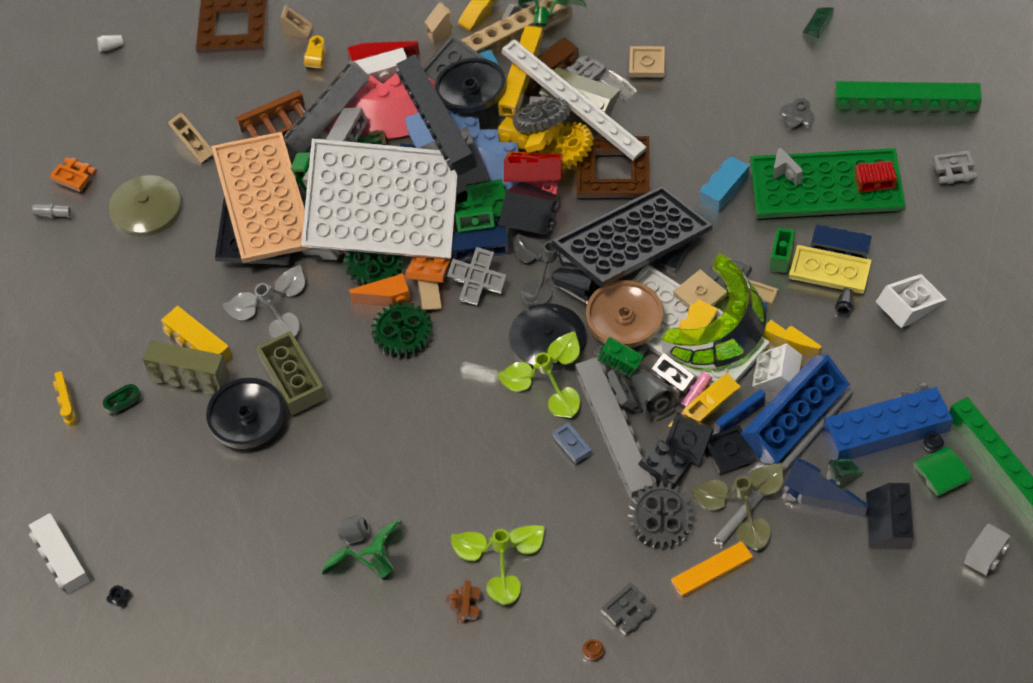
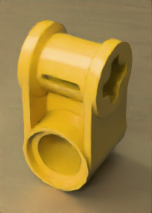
[304,36,326,69]

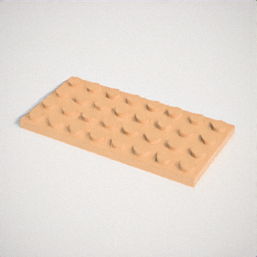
[211,132,311,263]

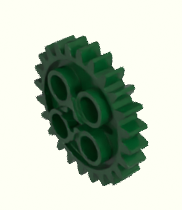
[344,251,404,286]
[371,301,433,358]

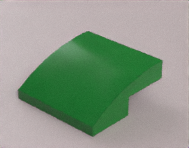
[914,446,973,496]

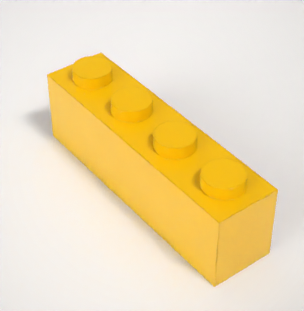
[161,306,232,362]

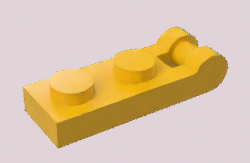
[53,371,76,426]

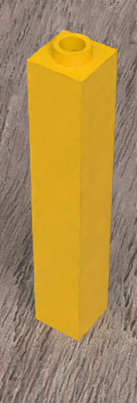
[498,25,543,118]

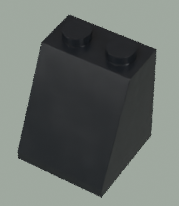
[498,182,561,235]

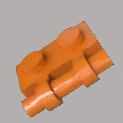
[49,157,97,192]

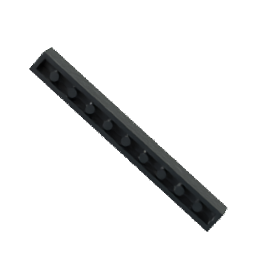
[396,54,477,176]

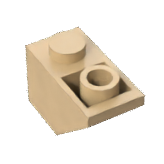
[425,2,453,44]

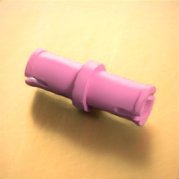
[681,371,713,408]

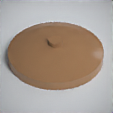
[586,280,663,348]

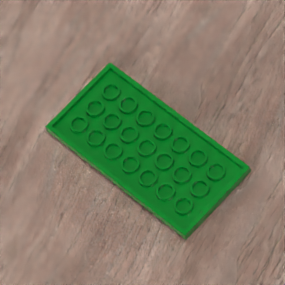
[750,148,906,218]

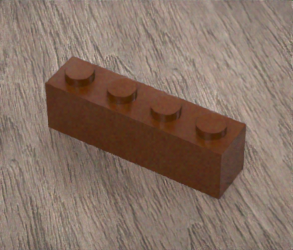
[525,37,579,97]

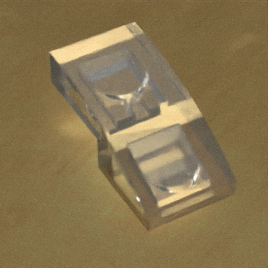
[598,71,637,103]

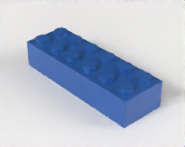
[740,354,850,464]
[822,387,953,463]

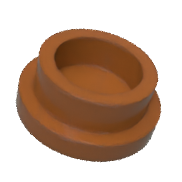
[582,639,604,660]

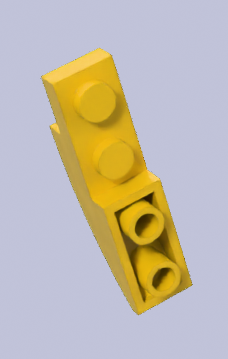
[669,373,741,427]

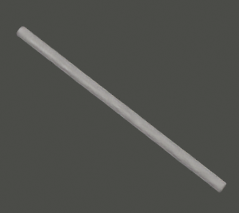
[714,387,853,545]

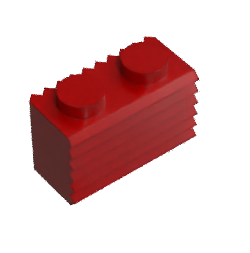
[854,161,897,192]

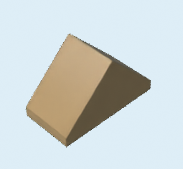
[280,5,313,38]

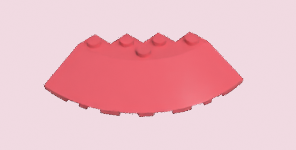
[324,74,435,141]

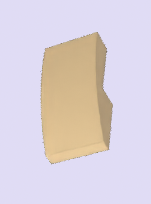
[417,280,441,311]

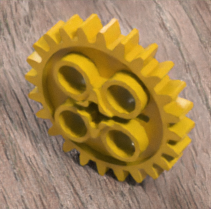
[538,122,594,170]

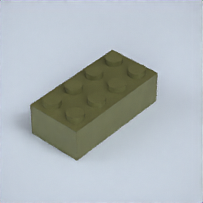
[256,331,327,415]
[142,341,230,394]

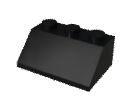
[866,483,914,550]

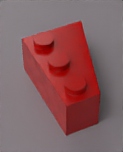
[503,151,563,182]

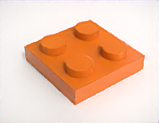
[406,257,450,282]

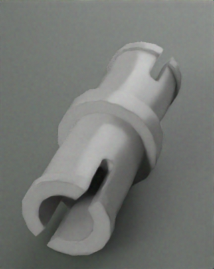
[32,204,71,218]

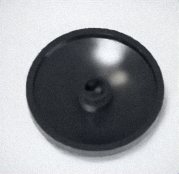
[435,58,506,113]
[509,303,586,371]
[206,378,285,449]

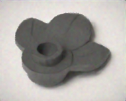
[779,98,814,130]

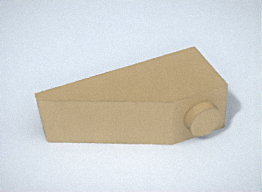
[167,112,213,164]

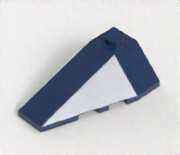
[783,457,869,517]

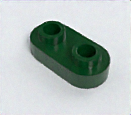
[103,384,141,414]

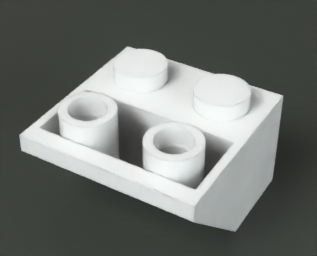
[752,344,802,392]

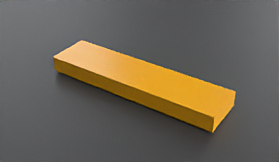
[671,541,753,598]

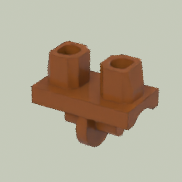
[446,580,481,623]

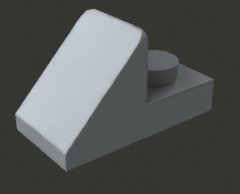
[773,147,803,185]

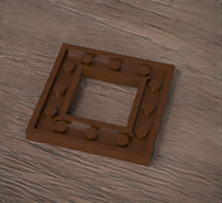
[196,0,268,54]
[576,136,650,198]

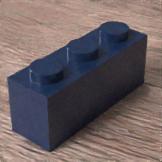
[811,225,872,259]
[452,226,509,260]

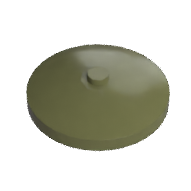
[109,175,182,237]

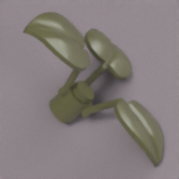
[692,463,783,550]

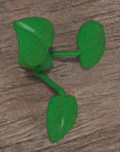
[518,0,587,26]
[321,519,402,578]

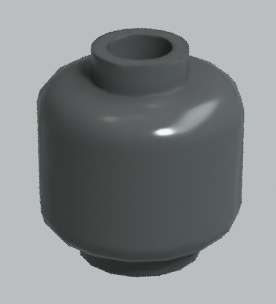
[337,515,369,544]

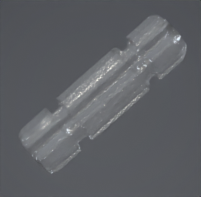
[461,362,498,381]

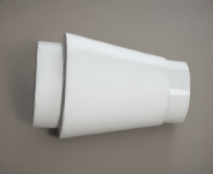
[97,35,123,52]

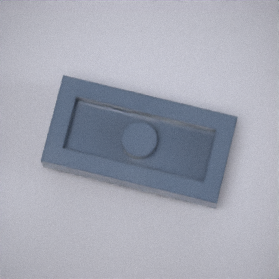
[552,422,592,464]

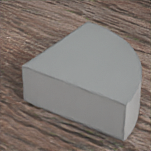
[502,4,522,19]

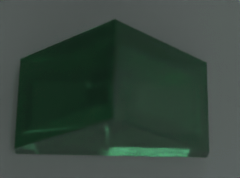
[826,459,863,489]

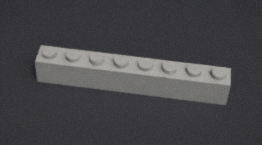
[575,357,656,502]

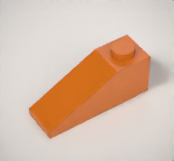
[349,274,411,307]

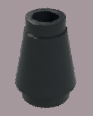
[835,288,854,316]

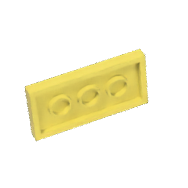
[789,245,872,294]

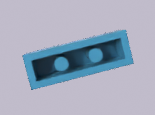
[699,156,749,213]

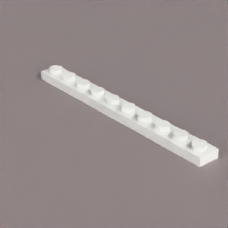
[502,39,646,161]

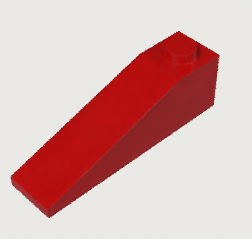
[347,41,420,62]

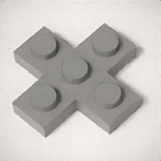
[447,247,507,306]

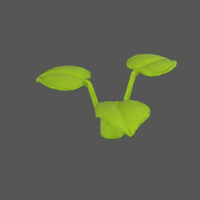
[497,332,580,418]
[451,525,544,605]

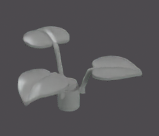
[223,265,305,339]

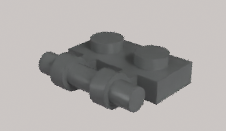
[607,369,642,413]
[601,582,656,635]

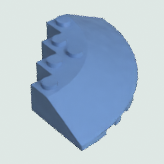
[405,108,520,191]

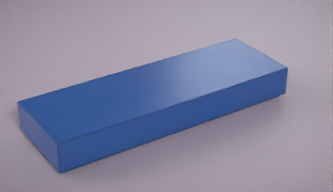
[715,389,766,433]

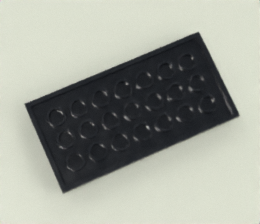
[552,185,713,287]

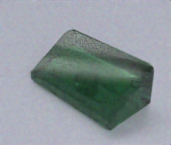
[803,7,834,39]

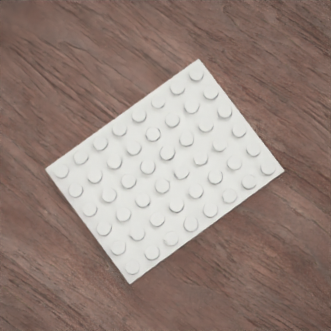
[301,138,457,260]

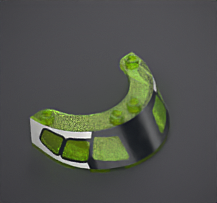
[661,253,766,370]

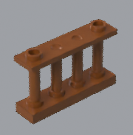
[236,90,305,138]

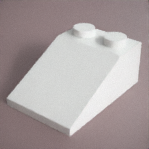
[876,274,947,328]

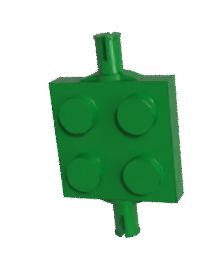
[457,179,506,218]

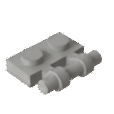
[565,55,606,80]
[933,151,977,185]

